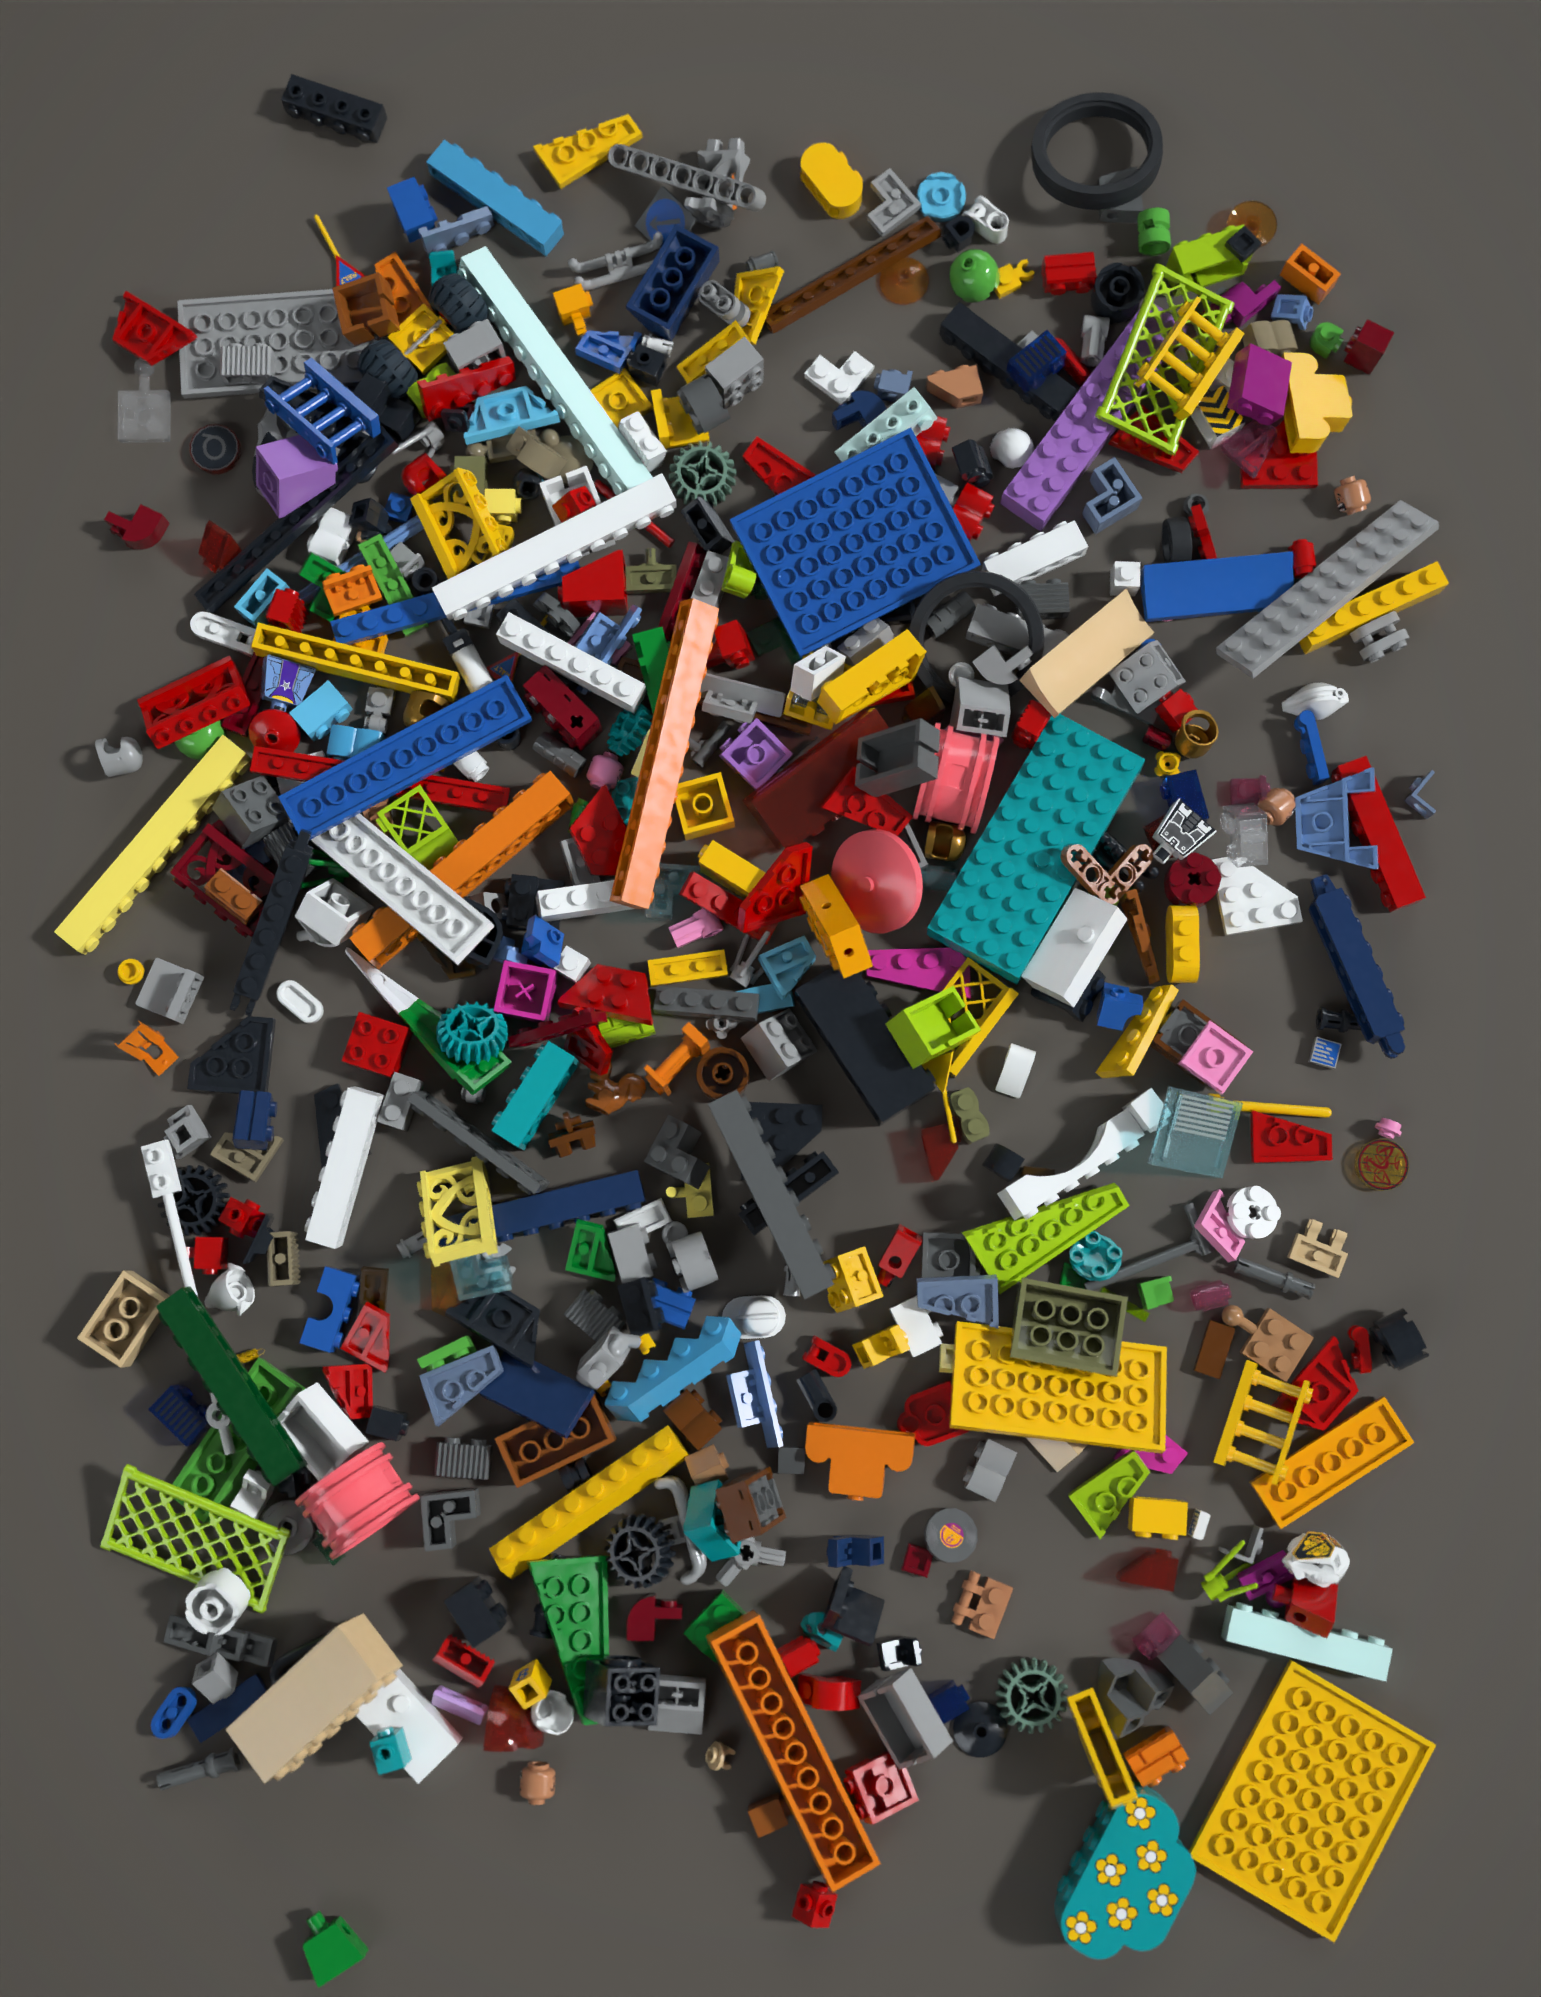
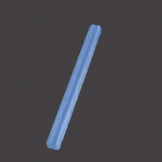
[298,515,424,604]

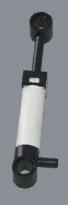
[412,567,533,750]

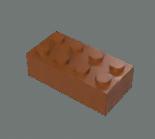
[495,1390,617,1488]

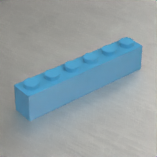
[426,140,564,256]

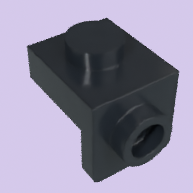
[441,404,475,433]
[876,1636,922,1671]

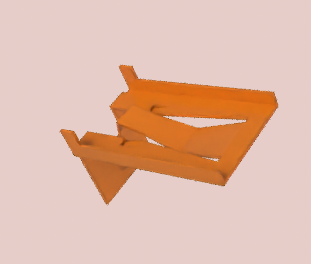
[114,1021,179,1076]

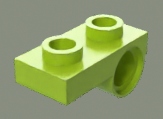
[721,541,756,598]

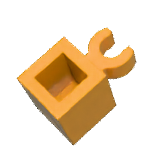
[553,283,593,336]

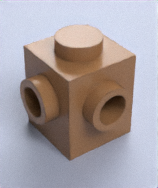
[684,1444,729,1485]

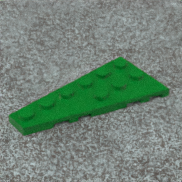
[527,1555,609,1725]

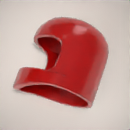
[401,453,447,496]

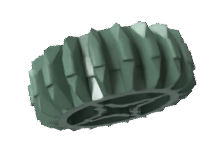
[669,440,736,507]
[995,1657,1069,1734]

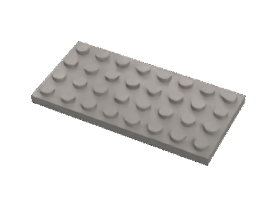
[177,289,380,399]

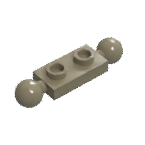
[465,428,559,464]

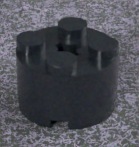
[1091,263,1145,325]
[1369,1308,1429,1371]

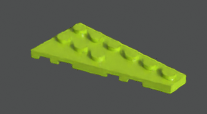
[962,1183,1129,1294]

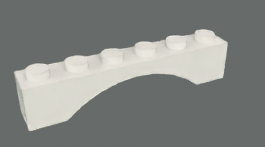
[997,1108,1145,1220]

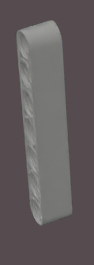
[608,144,766,212]

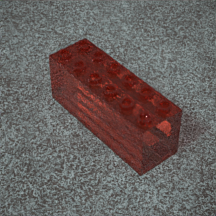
[742,708,889,851]

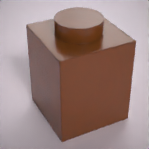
[748,1792,792,1838]

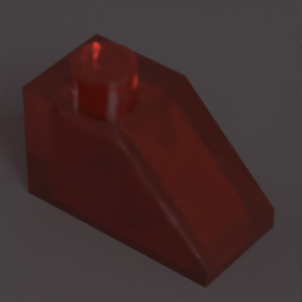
[198,520,242,573]
[920,1123,961,1182]
[1116,1548,1179,1592]

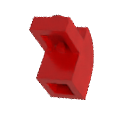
[798,1673,861,1711]

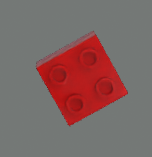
[342,1012,413,1078]

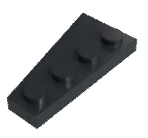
[259,376,354,449]

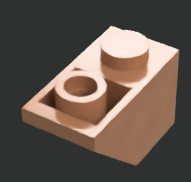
[926,365,983,408]

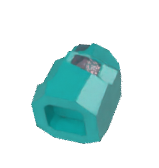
[800,1612,843,1652]

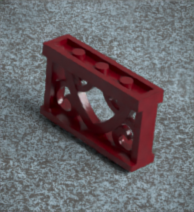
[170,823,275,938]

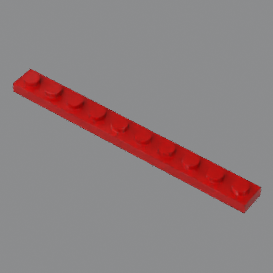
[250,746,510,813]

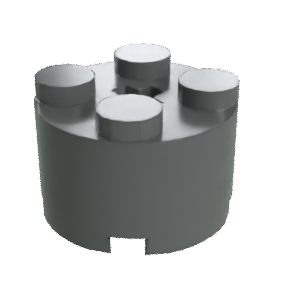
[677,373,731,435]

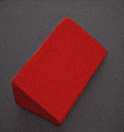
[1050,338,1092,387]

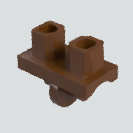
[548,1111,596,1158]

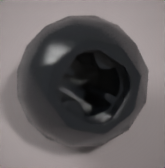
[513,467,544,500]

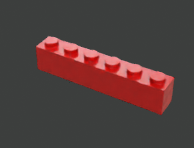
[1331,755,1426,913]

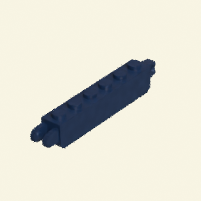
[1308,874,1406,1059]

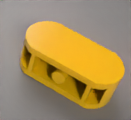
[800,143,863,219]
[1165,905,1200,983]

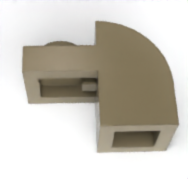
[505,426,568,479]

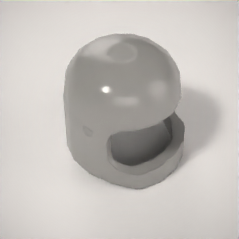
[95,737,143,777]

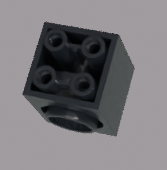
[583,1655,660,1727]

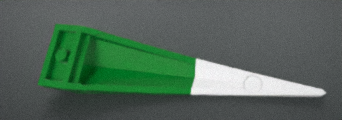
[345,947,512,1096]

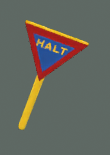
[314,215,365,286]
[486,615,548,683]

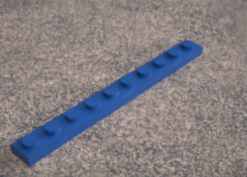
[330,561,580,645]

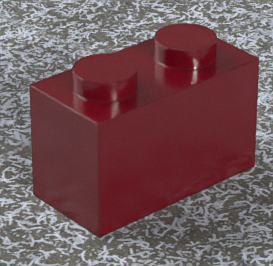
[1343,319,1394,375]

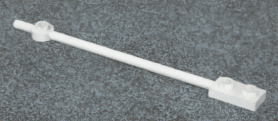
[141,1140,235,1455]

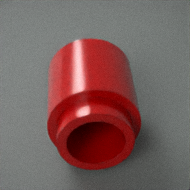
[1288,539,1317,579]

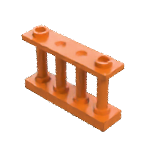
[644,1022,711,1097]

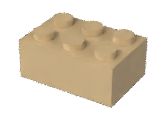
[77,1270,170,1368]

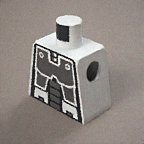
[1152,799,1216,864]

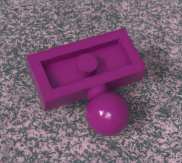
[1236,1550,1294,1608]

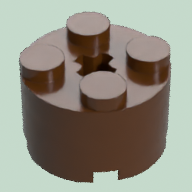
[696,1047,749,1101]

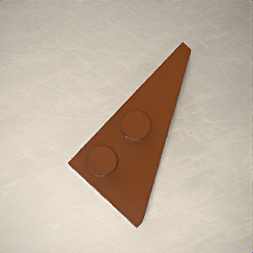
[1119,889,1160,985]

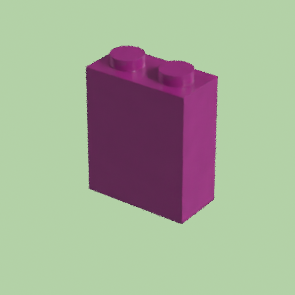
[1227,343,1292,426]

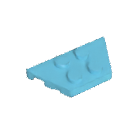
[464,386,560,445]

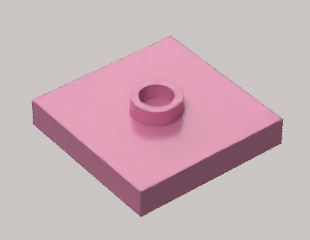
[1178,1021,1253,1095]

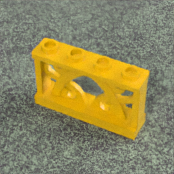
[410,467,509,579]

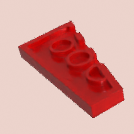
[743,436,816,496]

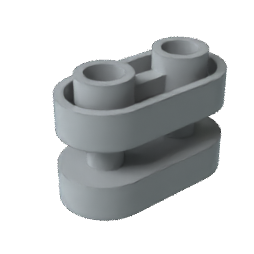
[698,280,750,327]
[1350,611,1410,663]

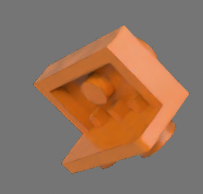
[322,564,382,617]

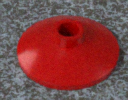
[249,709,301,752]

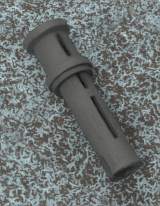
[157,1746,242,1790]

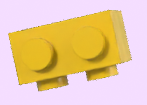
[1128,1496,1188,1540]

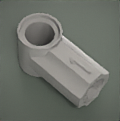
[1080,315,1110,367]

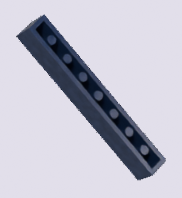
[436,1170,646,1247]

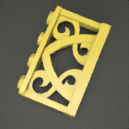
[417,1156,498,1267]

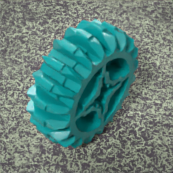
[436,1001,508,1065]

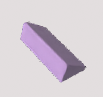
[431,1685,488,1725]

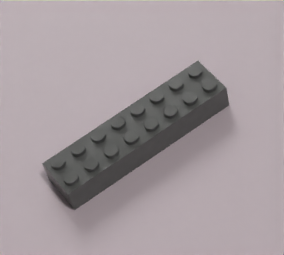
[708,1090,836,1299]

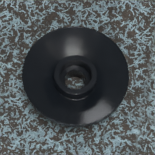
[953,1701,1007,1758]

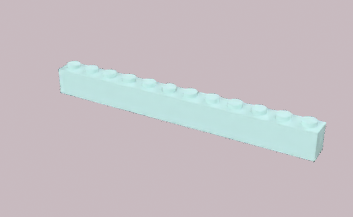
[458,246,653,496]

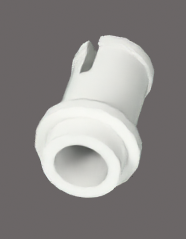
[642,333,674,358]

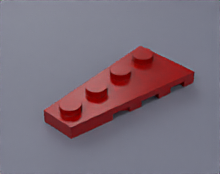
[417,356,516,422]

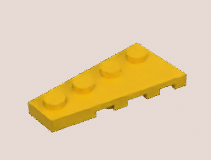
[1095,984,1179,1078]

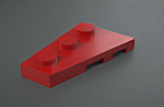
[1108,405,1199,473]
[820,767,913,836]

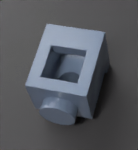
[874,369,913,402]

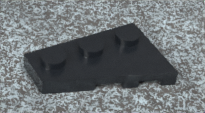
[314,1083,372,1167]

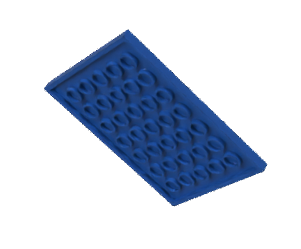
[729,428,981,658]

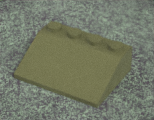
[1010,1278,1128,1377]

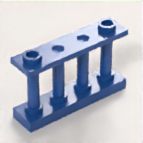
[264,357,381,465]

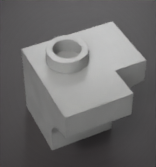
[163,1105,212,1159]

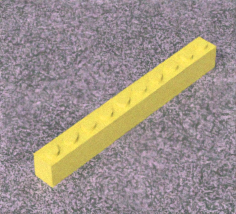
[54,735,252,955]

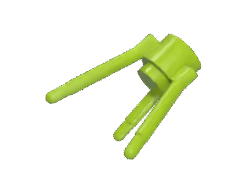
[1201,1540,1258,1602]

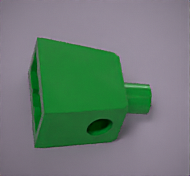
[302,1910,368,1988]

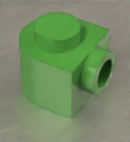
[1310,322,1344,359]

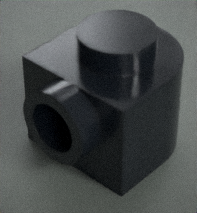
[943,216,975,253]

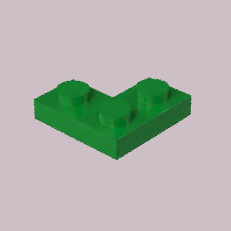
[298,551,347,621]

